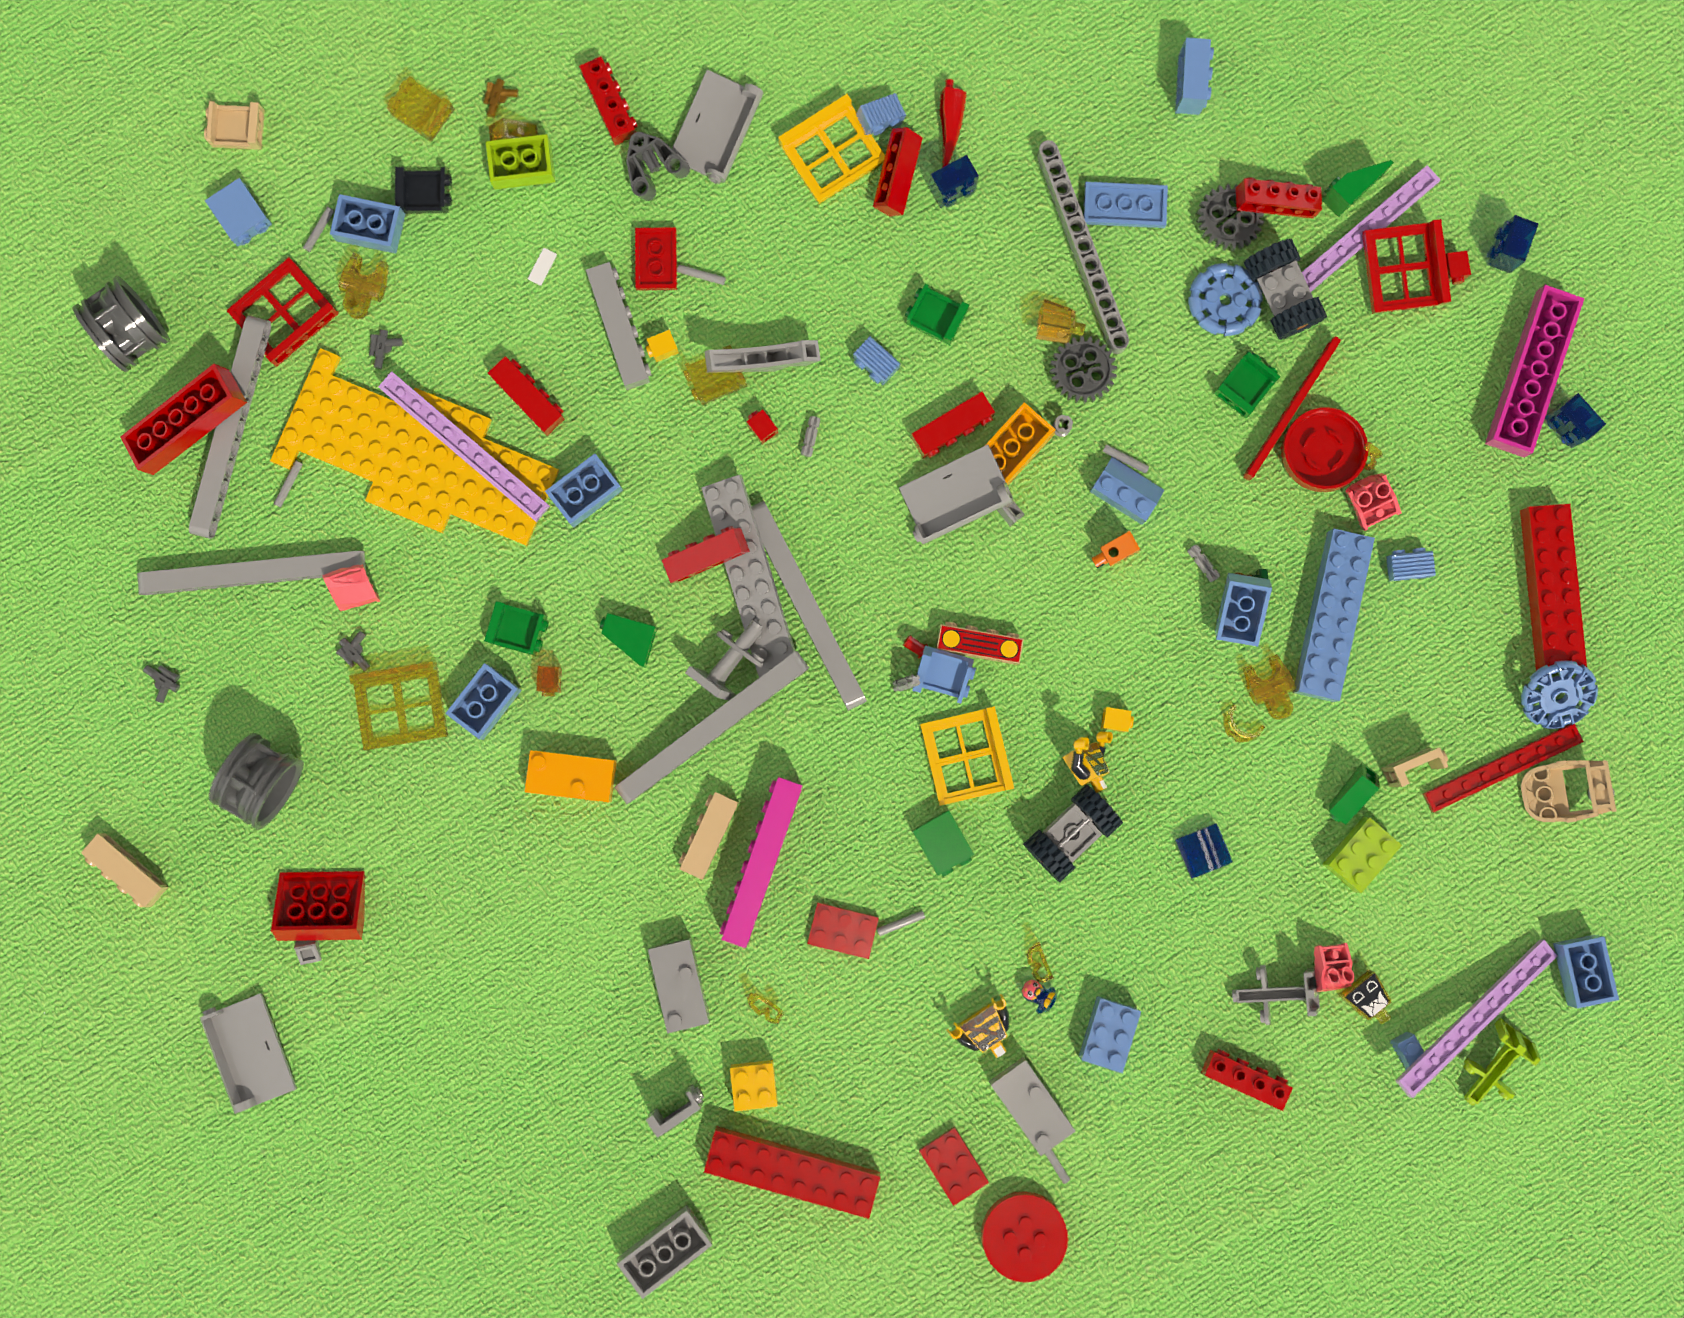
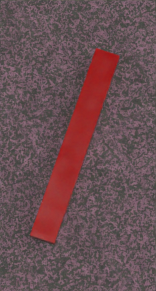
[1243,336,1341,481]
[1422,724,1584,813]

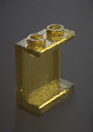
[387,76,455,142]
[683,345,747,405]

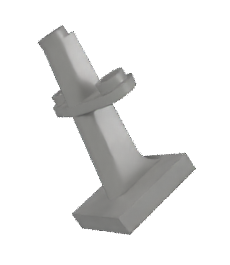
[685,620,764,701]
[1232,965,1320,1025]

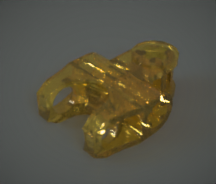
[339,253,389,320]
[1243,654,1296,720]

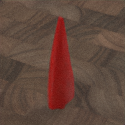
[939,79,967,172]

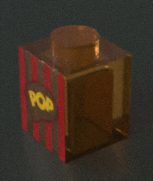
[536,666,562,697]

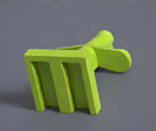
[1463,1018,1541,1106]

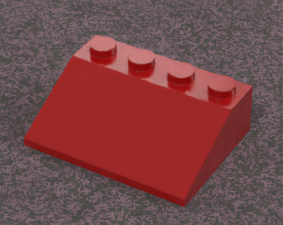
[271,871,365,941]

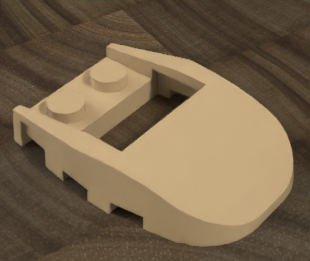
[1521,760,1617,823]

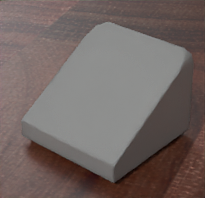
[294,940,322,965]

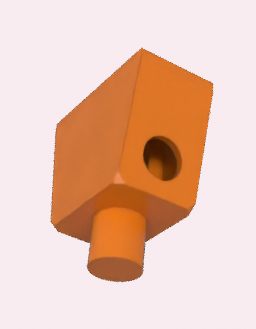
[1091,531,1140,569]

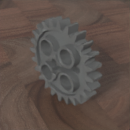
[1196,184,1264,251]
[1049,336,1117,404]

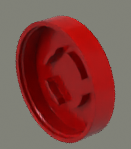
[1281,407,1368,492]
[981,1191,1068,1282]

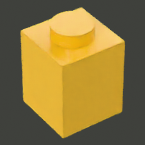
[645,330,679,362]
[1101,707,1134,733]

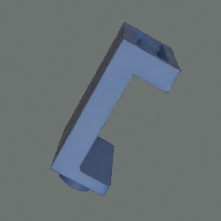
[205,178,272,246]
[912,646,976,704]

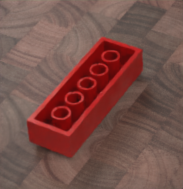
[120,363,247,475]

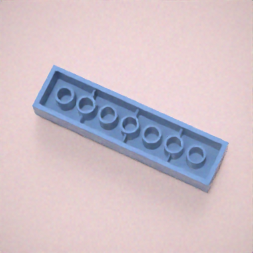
[1293,529,1375,702]

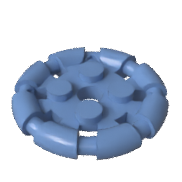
[1188,263,1263,336]
[1521,661,1598,729]

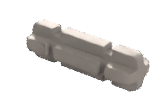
[801,416,820,457]
[1188,545,1220,582]
[892,674,920,692]

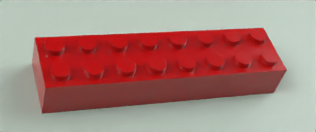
[1520,504,1587,673]
[703,1126,881,1219]

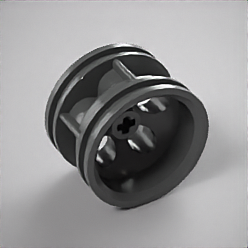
[72,276,170,372]
[209,733,304,830]

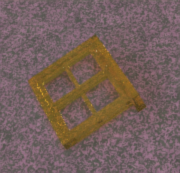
[349,661,448,751]

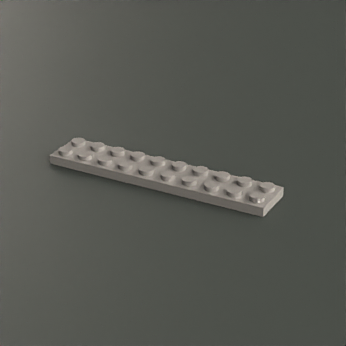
[701,475,803,678]

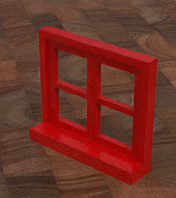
[1362,219,1451,314]
[226,257,339,367]

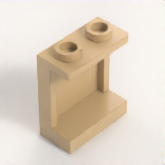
[204,101,265,150]
[1381,747,1448,787]

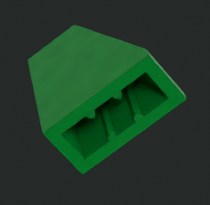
[600,613,657,668]
[1329,763,1380,825]

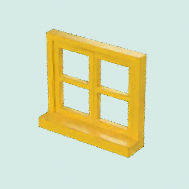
[778,94,885,204]
[920,706,1014,806]

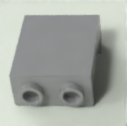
[646,1085,704,1138]

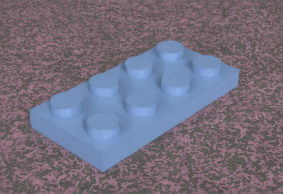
[1084,182,1168,228]

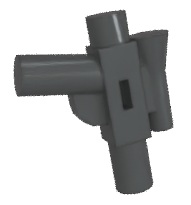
[369,330,404,369]
[336,631,371,672]
[143,665,180,703]

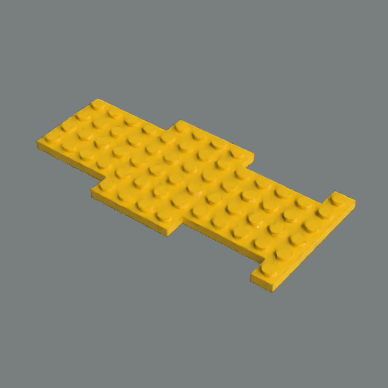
[270,348,560,546]

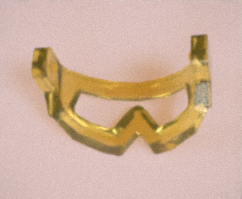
[1364,442,1383,471]
[1224,704,1265,743]
[1027,942,1054,984]
[747,992,785,1024]

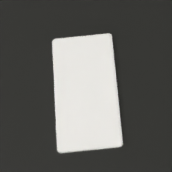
[528,248,557,285]

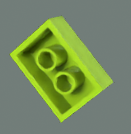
[486,134,556,190]
[1322,817,1402,893]

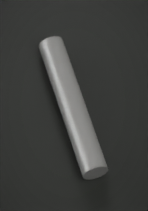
[303,207,334,252]
[677,264,726,285]
[1102,444,1150,474]
[274,461,303,508]
[877,910,925,936]
[1045,1149,1070,1184]

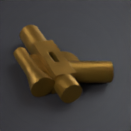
[483,79,519,118]

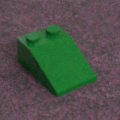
[1322,160,1394,218]

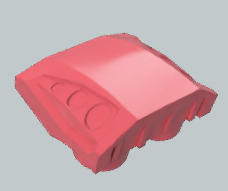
[1345,473,1401,531]
[322,564,380,611]
[1314,943,1354,992]

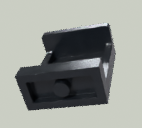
[395,167,452,214]

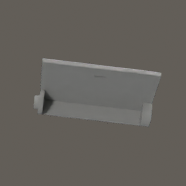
[672,70,764,184]
[899,444,1014,544]
[199,993,297,1114]

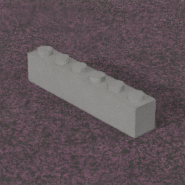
[586,262,652,390]

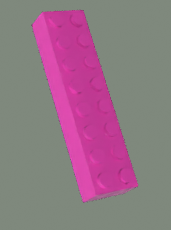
[1485,285,1585,458]
[719,777,803,948]

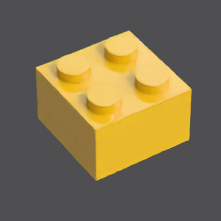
[730,1060,778,1111]

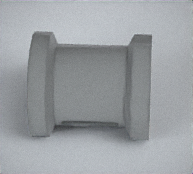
[1052,415,1073,437]

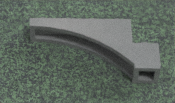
[705,340,821,372]

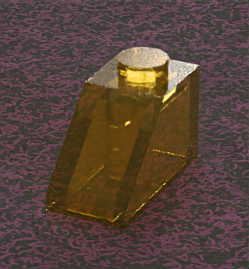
[489,118,538,141]

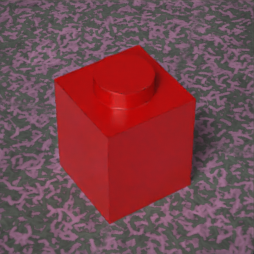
[1446,251,1471,285]
[746,409,779,445]

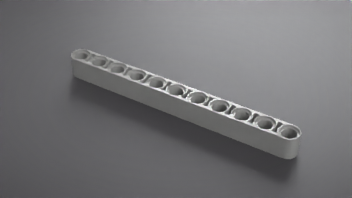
[1037,140,1129,354]
[189,316,271,539]
[751,500,867,711]
[137,551,366,595]
[614,651,809,804]

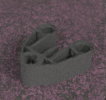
[626,132,690,201]

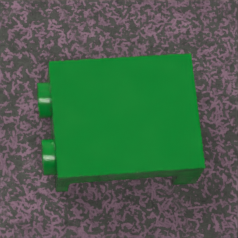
[905,283,970,346]
[1214,351,1280,419]
[484,601,549,656]
[912,810,974,877]

